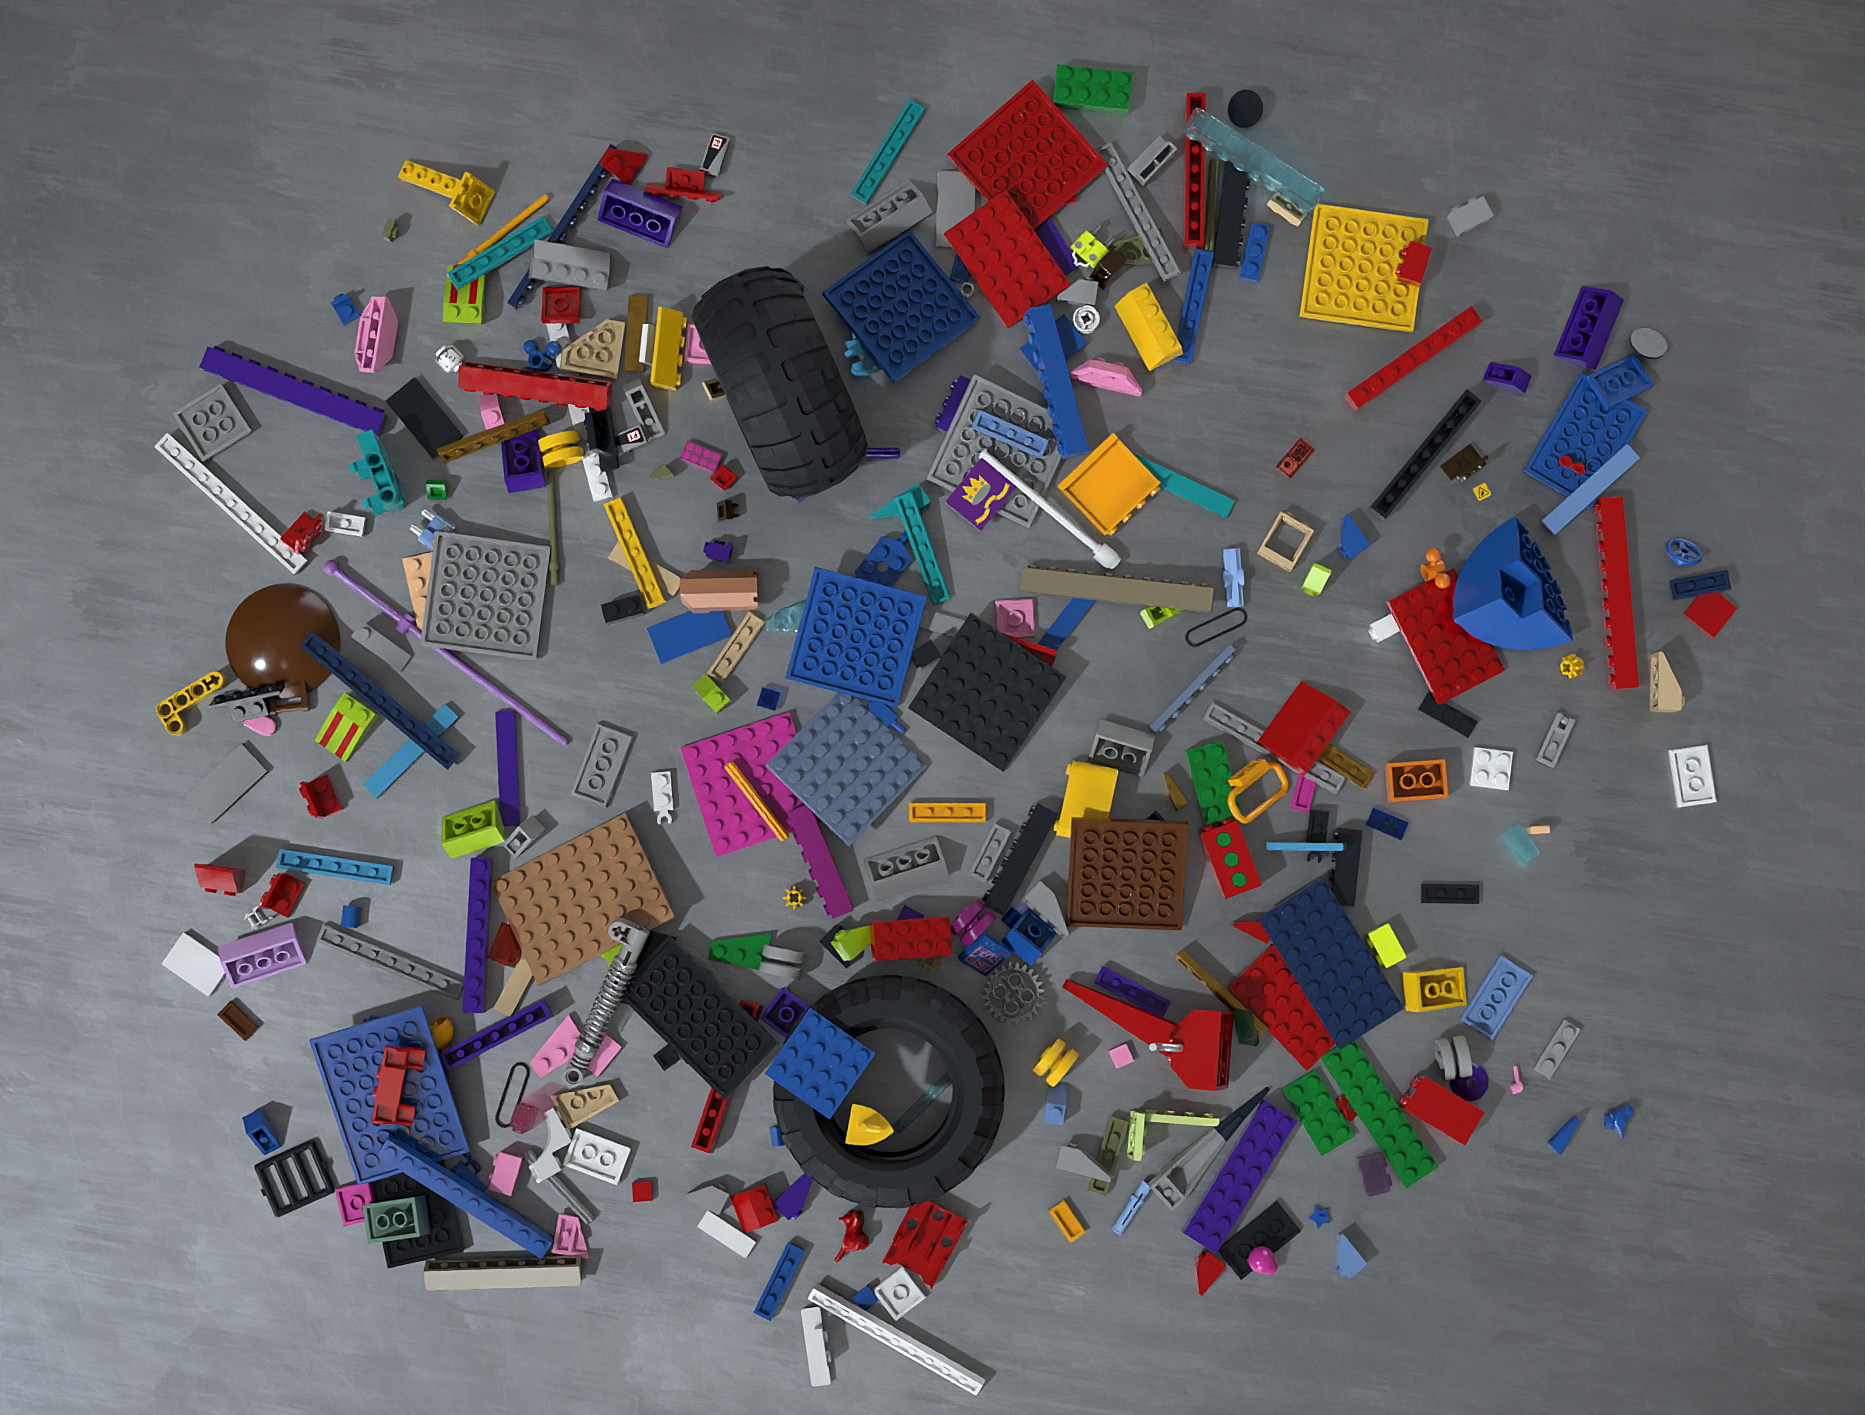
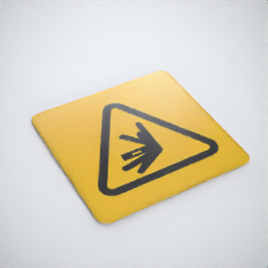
[1473,483,1491,501]

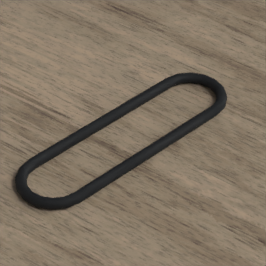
[1185,608,1247,647]
[495,1063,529,1128]

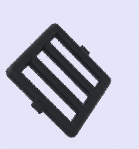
[254,1140,335,1218]

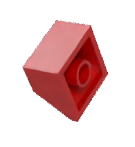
[730,1183,780,1233]

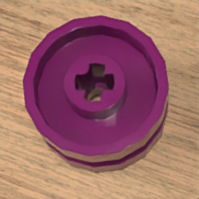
[950,899,996,947]

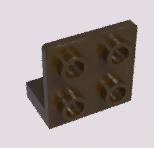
[1439,444,1489,485]

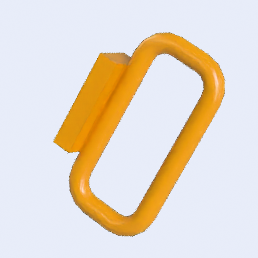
[1228,759,1289,824]

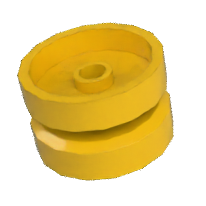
[538,430,585,468]
[1032,1037,1079,1087]

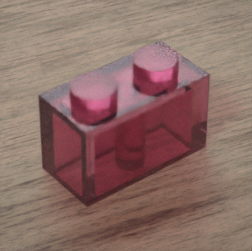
[509,1101,539,1134]

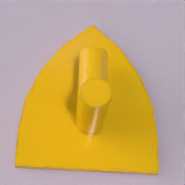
[845,1104,894,1145]

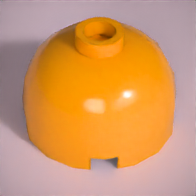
[429,1016,454,1052]

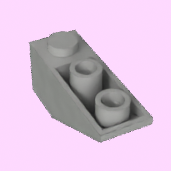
[1024,881,1069,937]

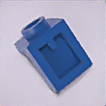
[331,294,361,326]

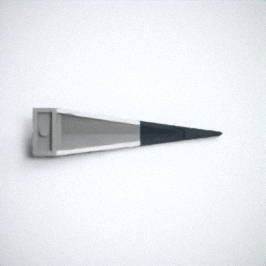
[1148,1087,1270,1211]

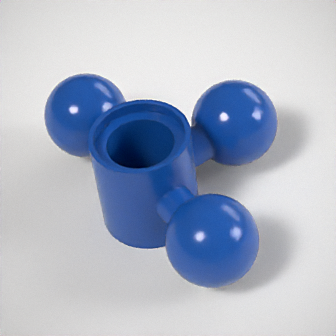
[522,340,561,372]

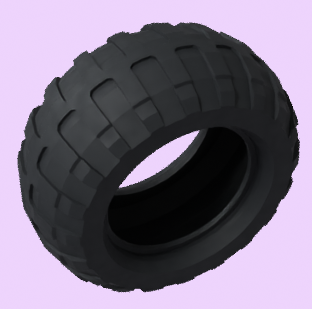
[692,266,868,498]
[773,974,1005,1209]

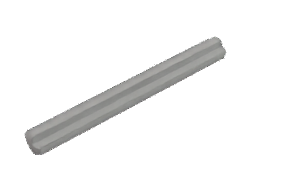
[523,1149,594,1224]

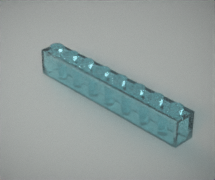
[1182,108,1325,212]

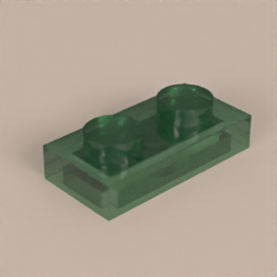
[1232,1008,1260,1047]

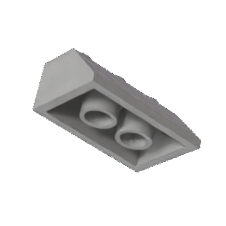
[1088,719,1155,777]

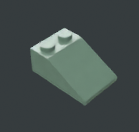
[363,1195,431,1244]

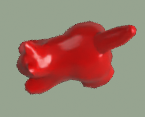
[834,1211,869,1263]

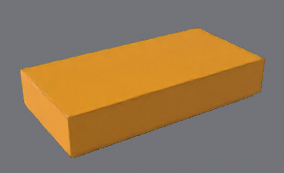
[1048,1200,1086,1243]

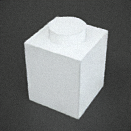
[1368,614,1400,643]

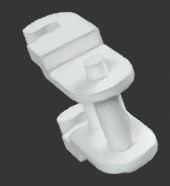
[244,903,274,930]

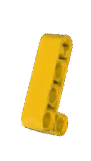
[156,671,227,736]

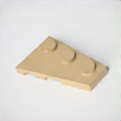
[550,1084,620,1130]

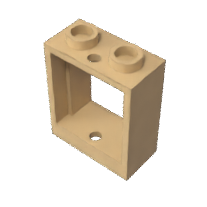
[1256,511,1314,572]

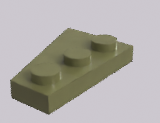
[1108,228,1165,265]

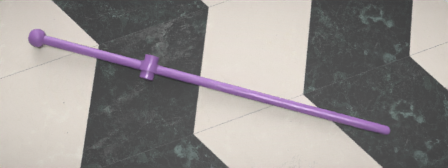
[323,560,569,745]

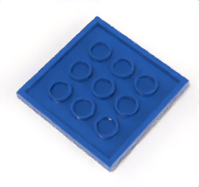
[764,1008,876,1119]

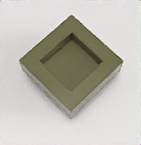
[381,218,399,242]

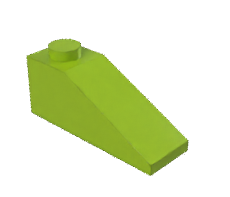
[831,925,871,961]

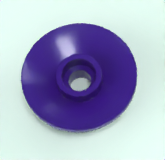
[1450,1063,1489,1101]

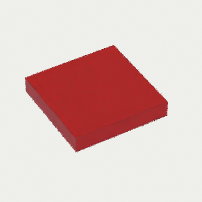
[541,287,581,324]
[1682,592,1738,638]

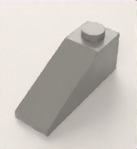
[622,378,665,442]
[351,621,412,672]
[1056,1143,1117,1183]

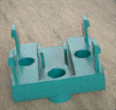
[348,429,406,516]

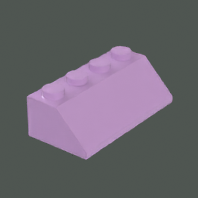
[218,923,306,988]

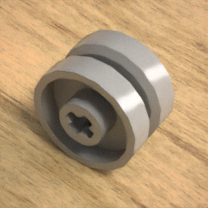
[759,945,805,980]
[1435,1034,1472,1081]

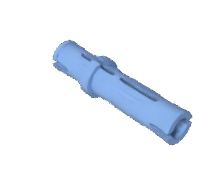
[1111,1180,1151,1236]

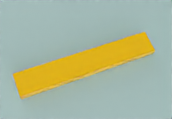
[604,497,666,610]

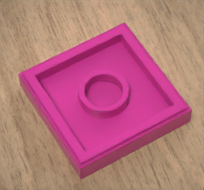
[335,1182,377,1227]

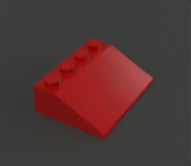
[1257,681,1351,776]

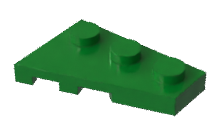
[708,933,772,970]

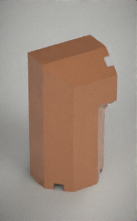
[680,569,758,613]

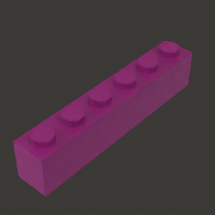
[786,804,854,919]

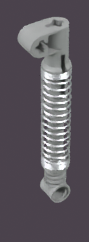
[564,918,650,1086]

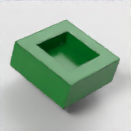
[426,480,448,500]

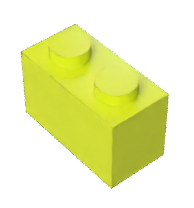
[1365,923,1407,968]

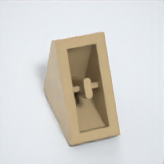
[702,378,726,404]

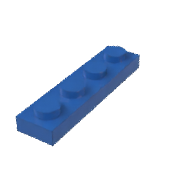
[753,1242,805,1321]

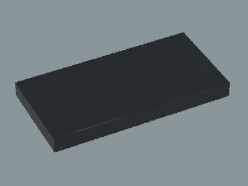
[385,377,463,460]
[1218,1201,1301,1280]

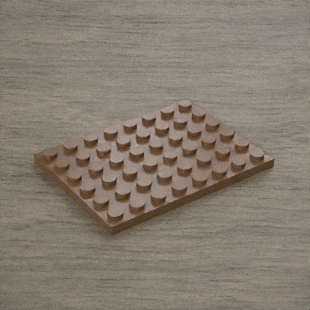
[491,813,676,986]

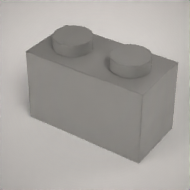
[1447,196,1494,237]

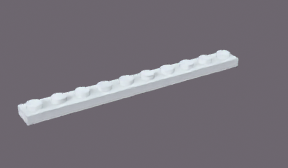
[546,323,613,502]
[154,433,308,575]
[808,1283,985,1395]

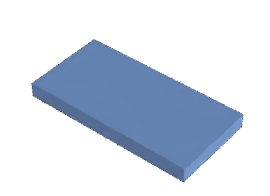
[1459,955,1534,1041]

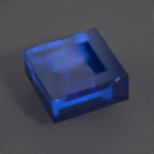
[757,687,781,711]

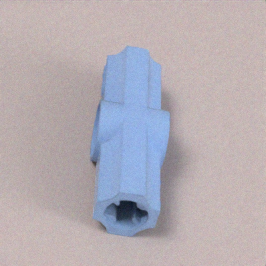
[1223,549,1244,608]

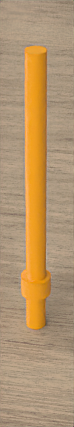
[456,194,550,265]

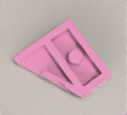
[551,1213,589,1259]

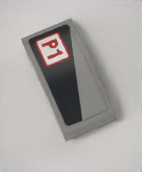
[700,133,730,177]
[615,425,647,456]

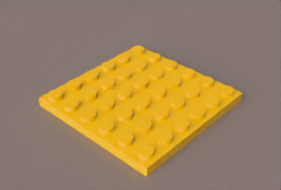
[1299,204,1428,333]

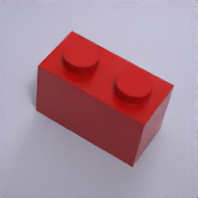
[1395,241,1432,287]

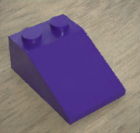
[501,429,546,493]

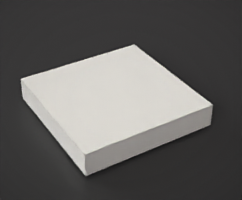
[872,1266,926,1321]

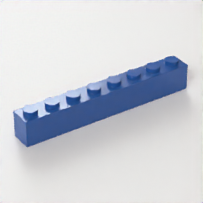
[1023,304,1089,459]

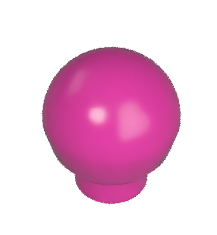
[1248,1246,1278,1275]

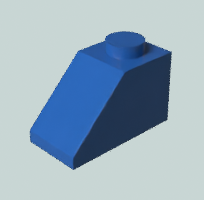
[1338,514,1371,560]
[242,1109,281,1156]

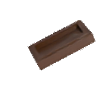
[217,1000,259,1041]

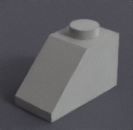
[1057,277,1098,307]
[503,815,546,859]
[685,1183,730,1215]

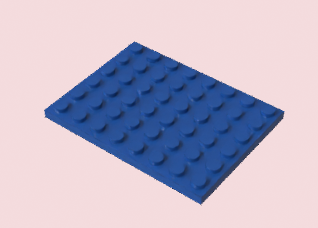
[309,1005,470,1186]

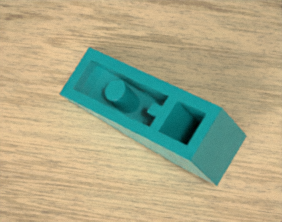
[870,483,931,520]

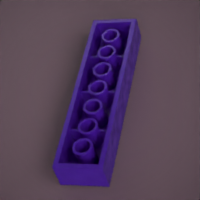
[1182,1099,1297,1254]

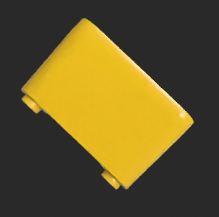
[1053,760,1119,838]

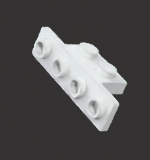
[801,1306,831,1387]

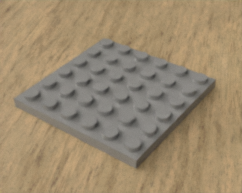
[925,374,1062,528]
[420,531,550,661]

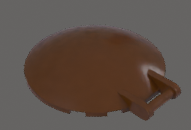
[225,585,341,716]

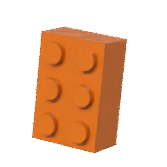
[1384,759,1448,803]

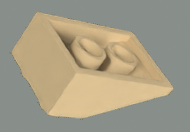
[1650,652,1685,712]

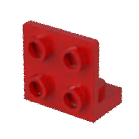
[280,512,324,555]
[299,774,343,819]
[260,873,306,918]

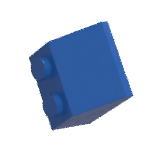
[1001,908,1057,966]

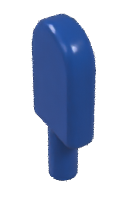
[867,701,907,735]

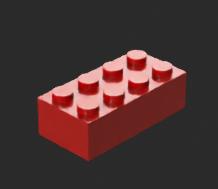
[869,916,952,962]

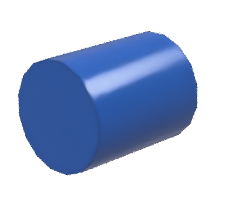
[341,905,360,928]

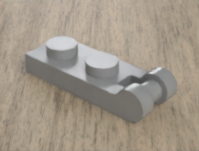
[1535,711,1575,768]

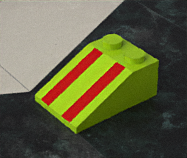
[443,265,486,324]
[315,692,379,762]

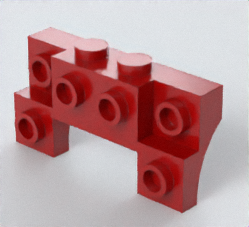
[372,1044,426,1126]

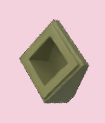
[650,464,675,481]

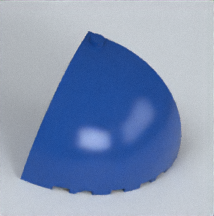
[1453,517,1573,650]

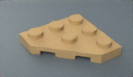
[560,319,625,380]

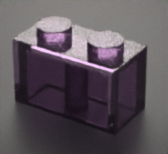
[1356,1152,1392,1197]

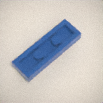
[1239,222,1270,282]

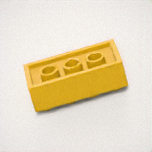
[1114,283,1183,371]
[650,306,687,390]

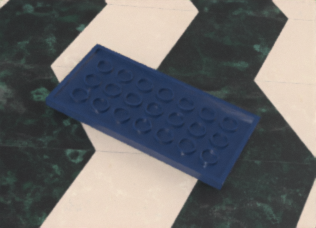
[1257,877,1404,1050]

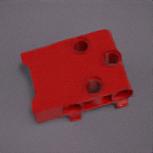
[882,1200,968,1289]

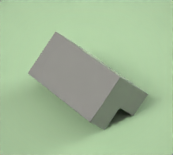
[1127,135,1177,188]

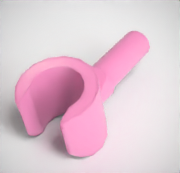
[1510,1066,1523,1094]

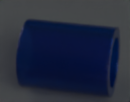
[1001,907,1022,928]

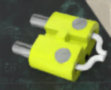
[1070,224,1115,269]

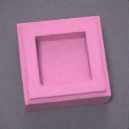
[1108,1043,1134,1069]

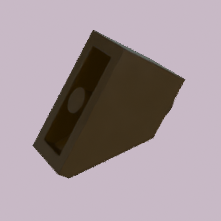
[1089,248,1127,290]

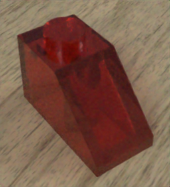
[487,922,522,968]

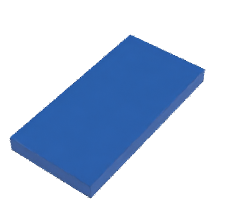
[647,611,732,664]

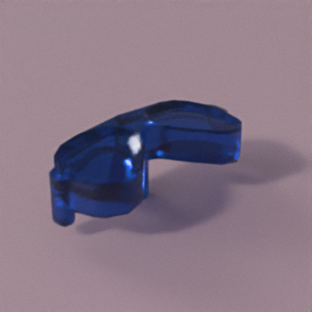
[462,1152,481,1174]

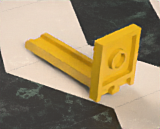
[398,160,496,225]

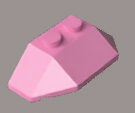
[354,297,398,373]
[1069,357,1142,396]

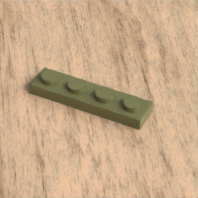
[1088,1116,1129,1196]

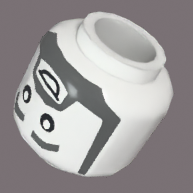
[435,344,464,373]

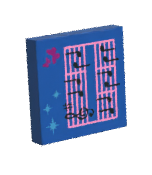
[958,933,1012,977]

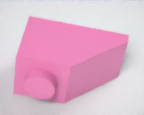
[478,393,506,430]

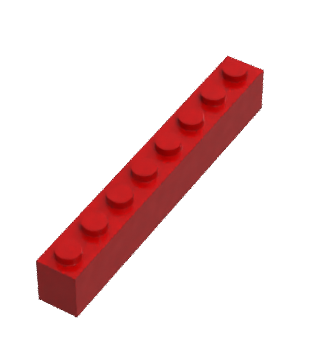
[1183,93,1206,249]
[1344,306,1483,412]
[458,361,613,411]
[691,999,763,1153]

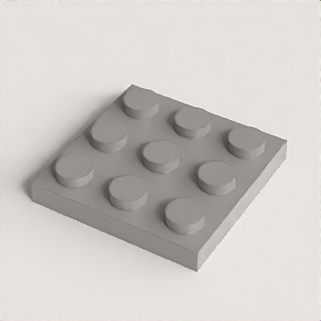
[172,383,252,462]

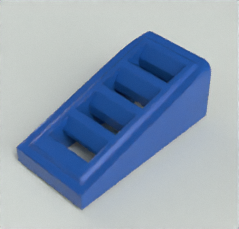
[1547,1116,1580,1155]

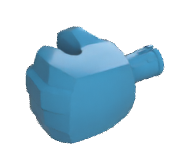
[844,333,878,376]

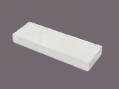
[697,1210,756,1258]

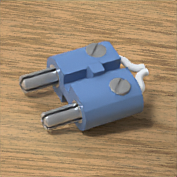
[410,509,456,551]

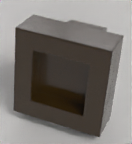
[716,500,739,522]

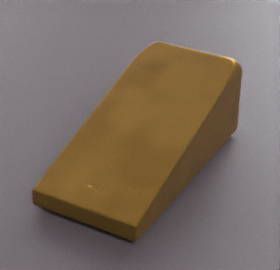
[1162,771,1188,811]

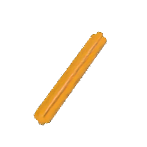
[725,761,789,841]

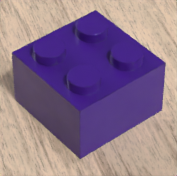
[760,986,811,1038]

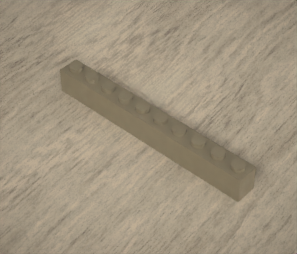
[1020,565,1215,613]

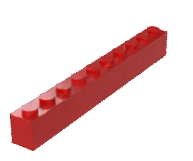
[1594,496,1639,690]

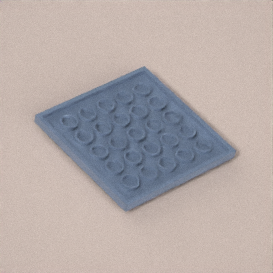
[766,693,927,846]

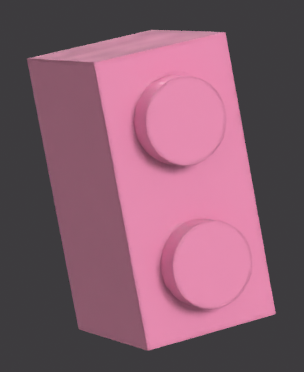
[487,1151,524,1196]

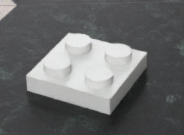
[1469,747,1513,790]

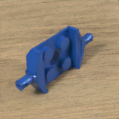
[854,530,911,587]

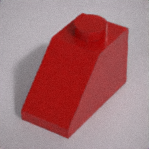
[1195,1250,1226,1296]

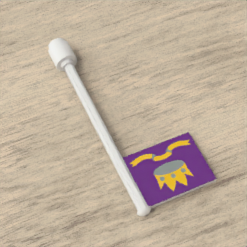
[945,449,1121,570]

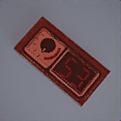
[1276,438,1315,479]

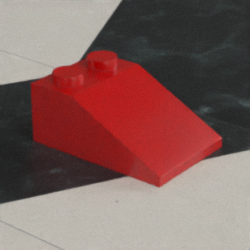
[194,864,246,896]

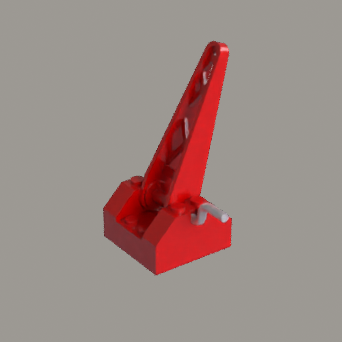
[1062,978,1234,1091]

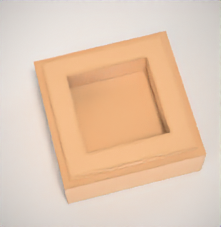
[1527,825,1550,834]

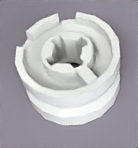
[1073,305,1100,334]

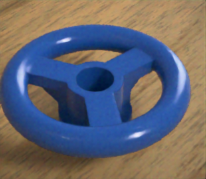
[1666,538,1703,566]

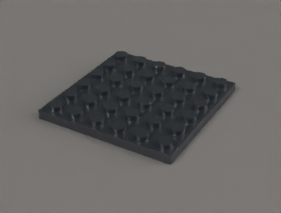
[908,612,1067,772]

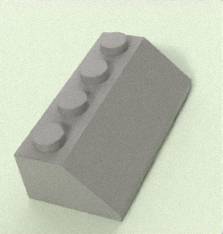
[846,180,932,254]
[528,240,610,291]
[864,836,950,901]

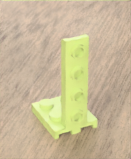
[1127,1109,1219,1161]

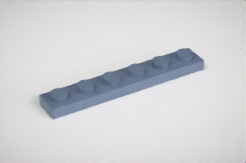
[1149,644,1236,733]

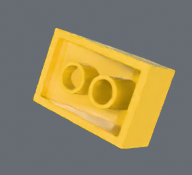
[1402,967,1467,1012]

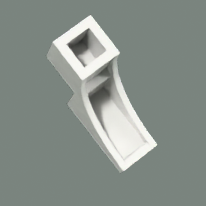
[528,1108,572,1183]

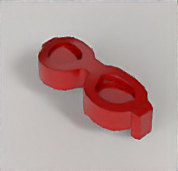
[1558,456,1585,475]

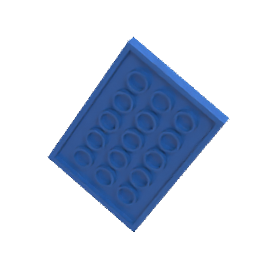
[1523,372,1647,510]

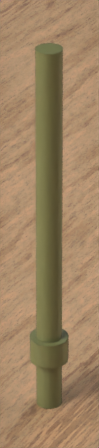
[547,471,560,586]

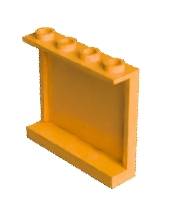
[1058,433,1161,537]

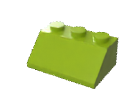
[441,800,505,859]

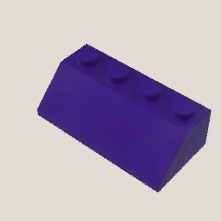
[597,179,683,248]
[1554,286,1624,370]

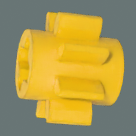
[1560,653,1585,678]
[782,886,807,910]
[918,956,941,972]

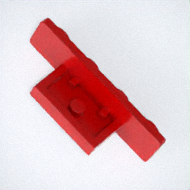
[645,167,722,202]

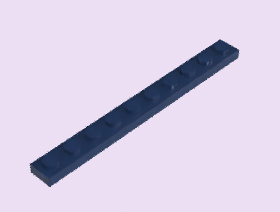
[507,144,617,310]
[300,631,460,770]

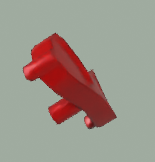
[1336,1096,1357,1121]

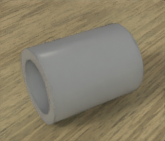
[961,282,974,299]

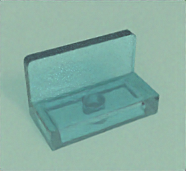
[1498,824,1540,867]

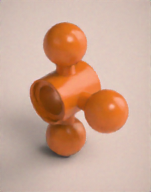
[1420,547,1450,588]

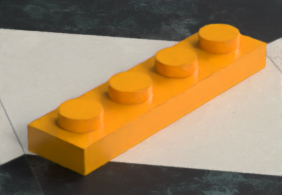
[909,803,986,823]

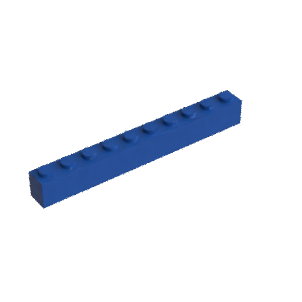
[377,1134,554,1259]

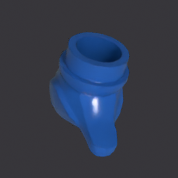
[1604,1103,1633,1139]

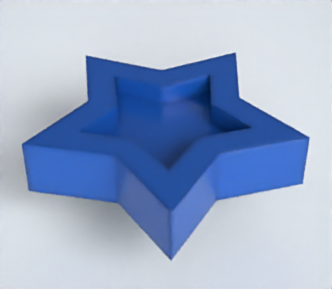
[1308,1206,1330,1229]

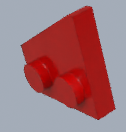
[598,148,648,185]

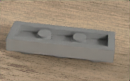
[968,823,1011,883]
[1533,1019,1581,1079]

